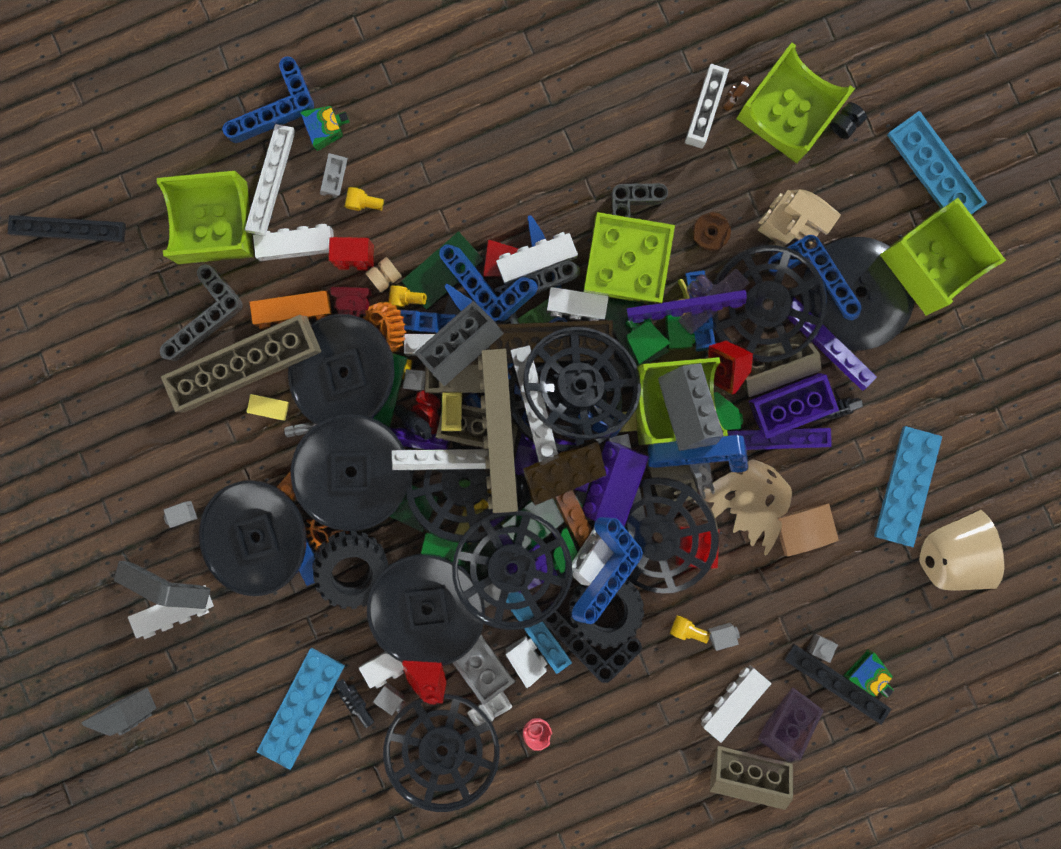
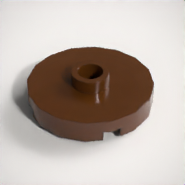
[722,75,751,111]
[692,212,731,251]

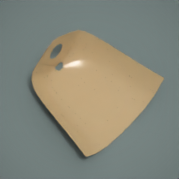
[919,510,1004,590]

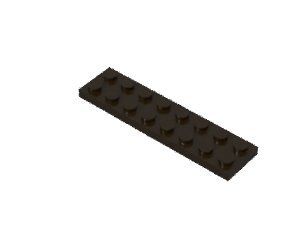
[469,320,614,365]

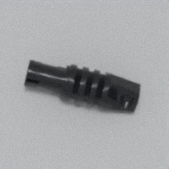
[811,397,863,422]
[394,405,432,440]
[336,679,375,728]

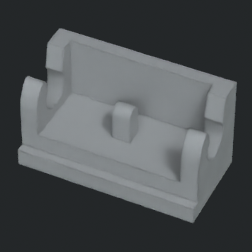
[320,153,348,198]
[689,463,715,499]

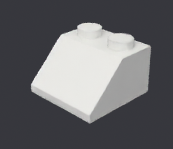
[506,636,548,688]

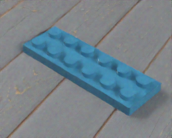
[887,111,987,214]
[874,426,942,547]
[257,648,345,770]

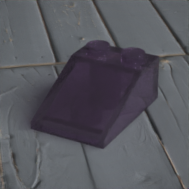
[758,688,824,762]

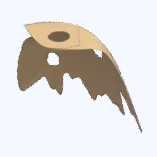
[694,459,792,555]

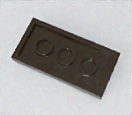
[523,439,606,506]

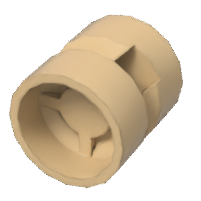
[366,257,402,293]

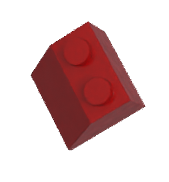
[708,341,753,394]
[402,661,446,704]

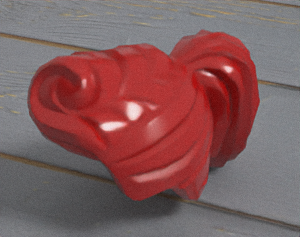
[412,390,441,434]

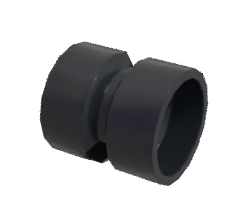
[830,102,867,140]

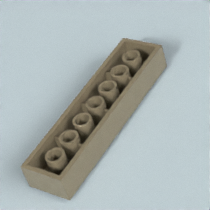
[161,315,322,412]
[478,349,518,513]

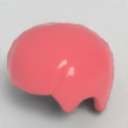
[522,718,552,751]

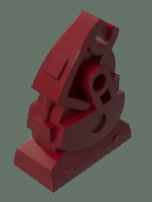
[331,287,372,318]

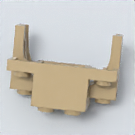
[758,189,841,248]

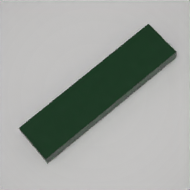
[373,353,408,428]

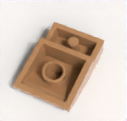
[778,503,839,557]

